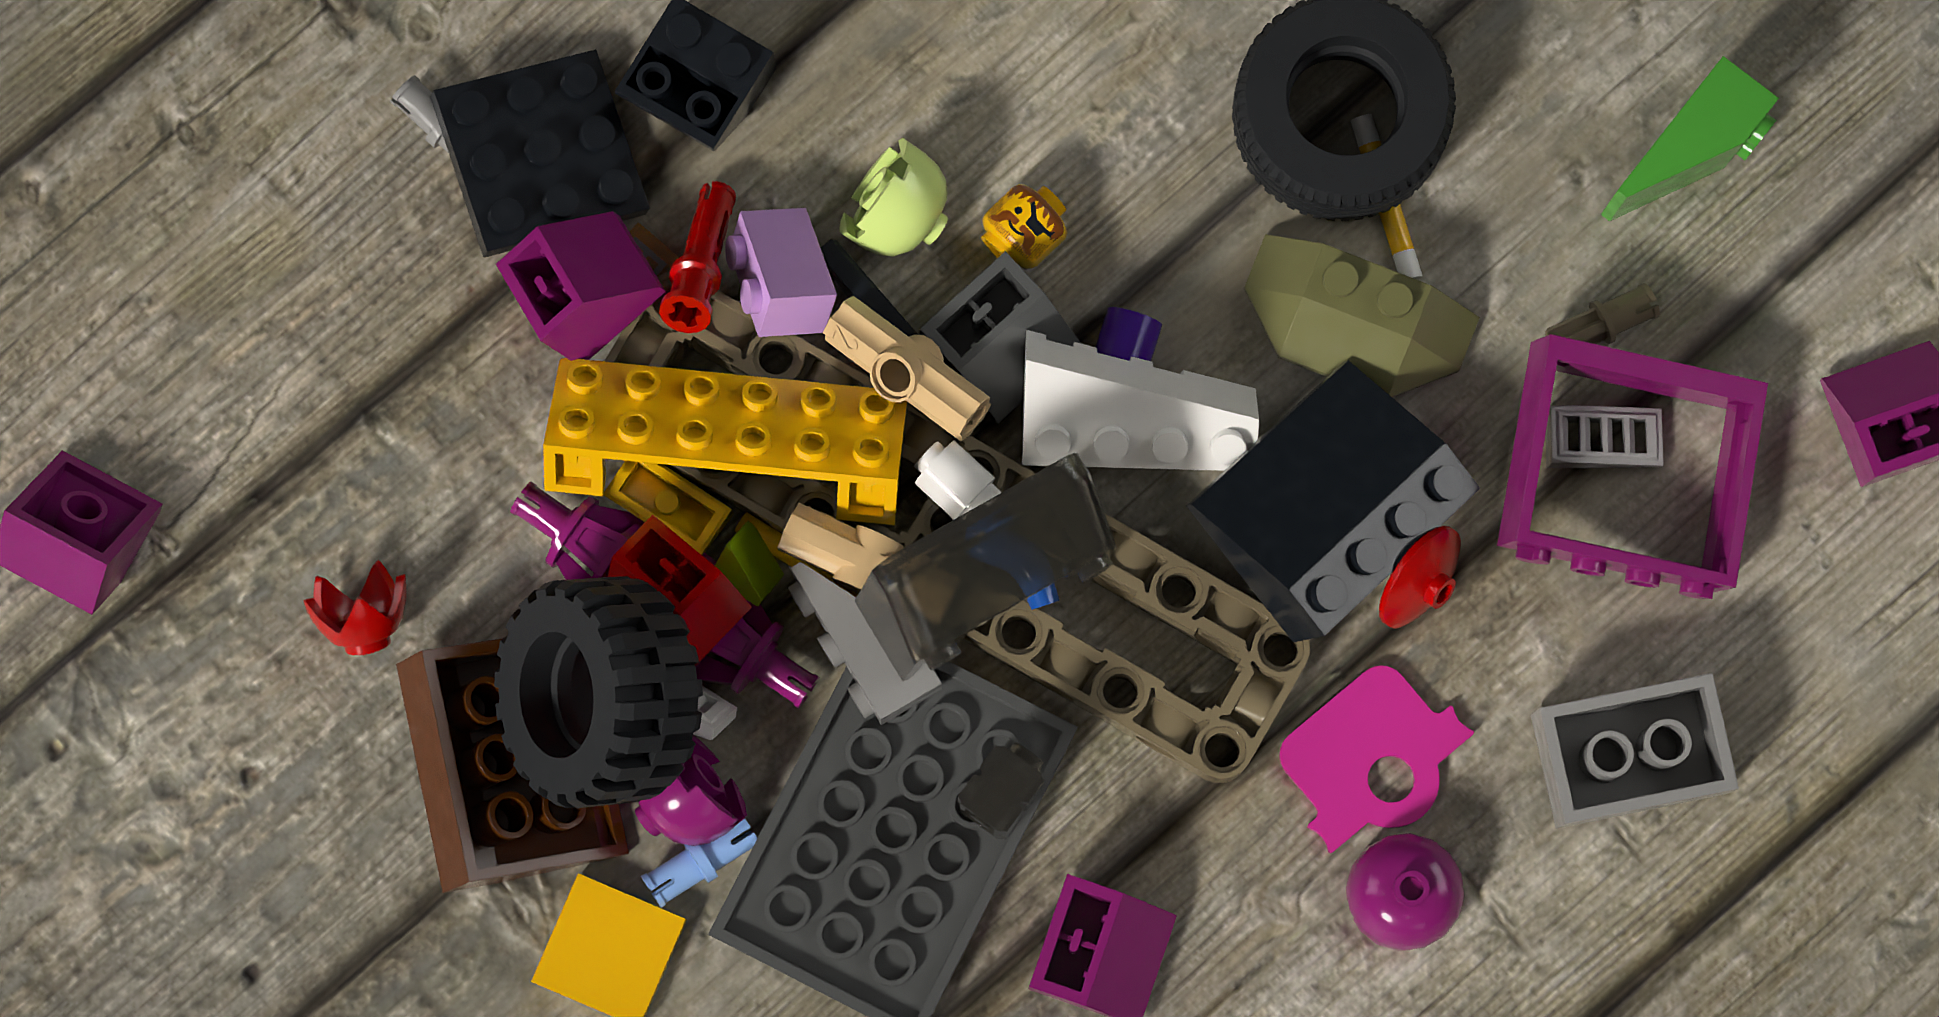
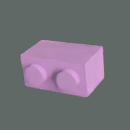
[725,208,837,337]

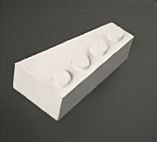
[1022,330,1259,471]

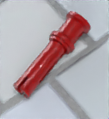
[659,181,736,333]

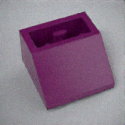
[496,211,666,361]
[1820,340,1939,488]
[1028,874,1177,1017]

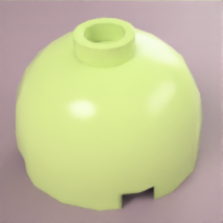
[839,138,948,257]

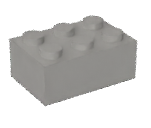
[1531,673,1739,829]

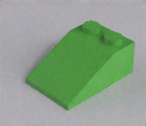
[1601,56,1779,221]

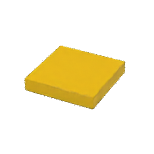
[531,873,687,1017]

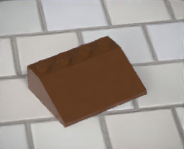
[396,638,629,893]

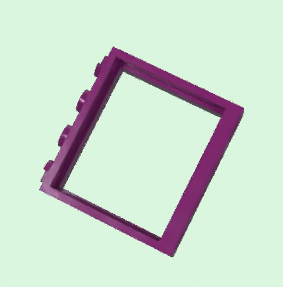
[1497,334,1768,599]

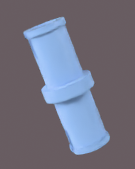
[641,819,757,908]

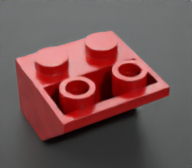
[608,515,752,666]

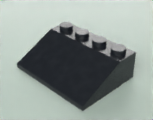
[1186,360,1480,642]

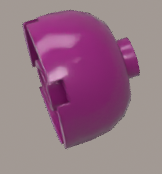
[635,735,747,846]
[1346,833,1465,951]

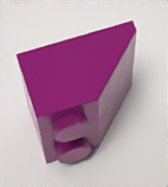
[0,450,163,615]

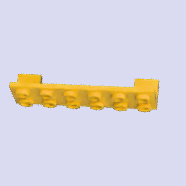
[543,358,907,525]

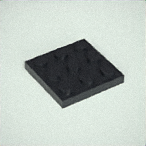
[430,49,650,258]

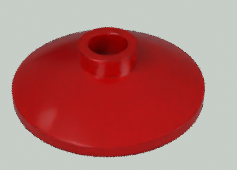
[1379,526,1461,628]

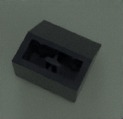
[615,0,776,151]

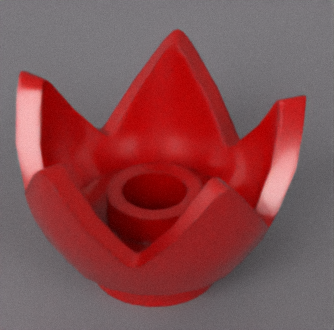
[303,560,406,655]

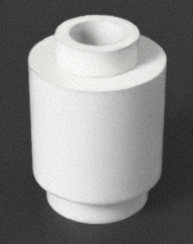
[914,440,1002,526]

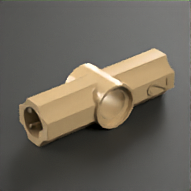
[823,296,991,441]
[777,503,959,624]

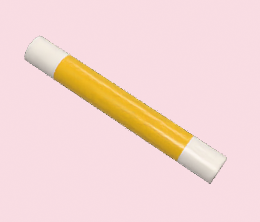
[1350,114,1423,279]

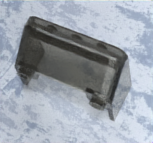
[854,452,1117,682]

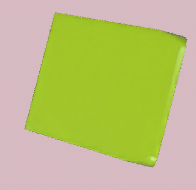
[715,521,784,607]

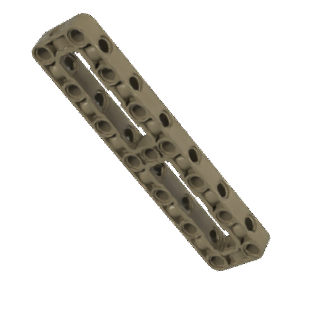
[605,271,1310,783]

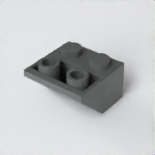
[919,251,1081,425]

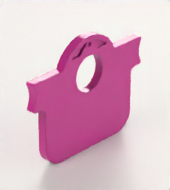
[1279,666,1474,854]

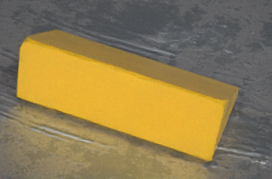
[603,461,734,555]

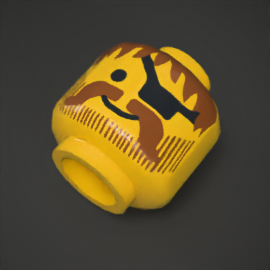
[981,184,1067,269]

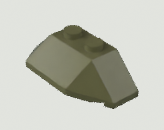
[1244,234,1480,398]

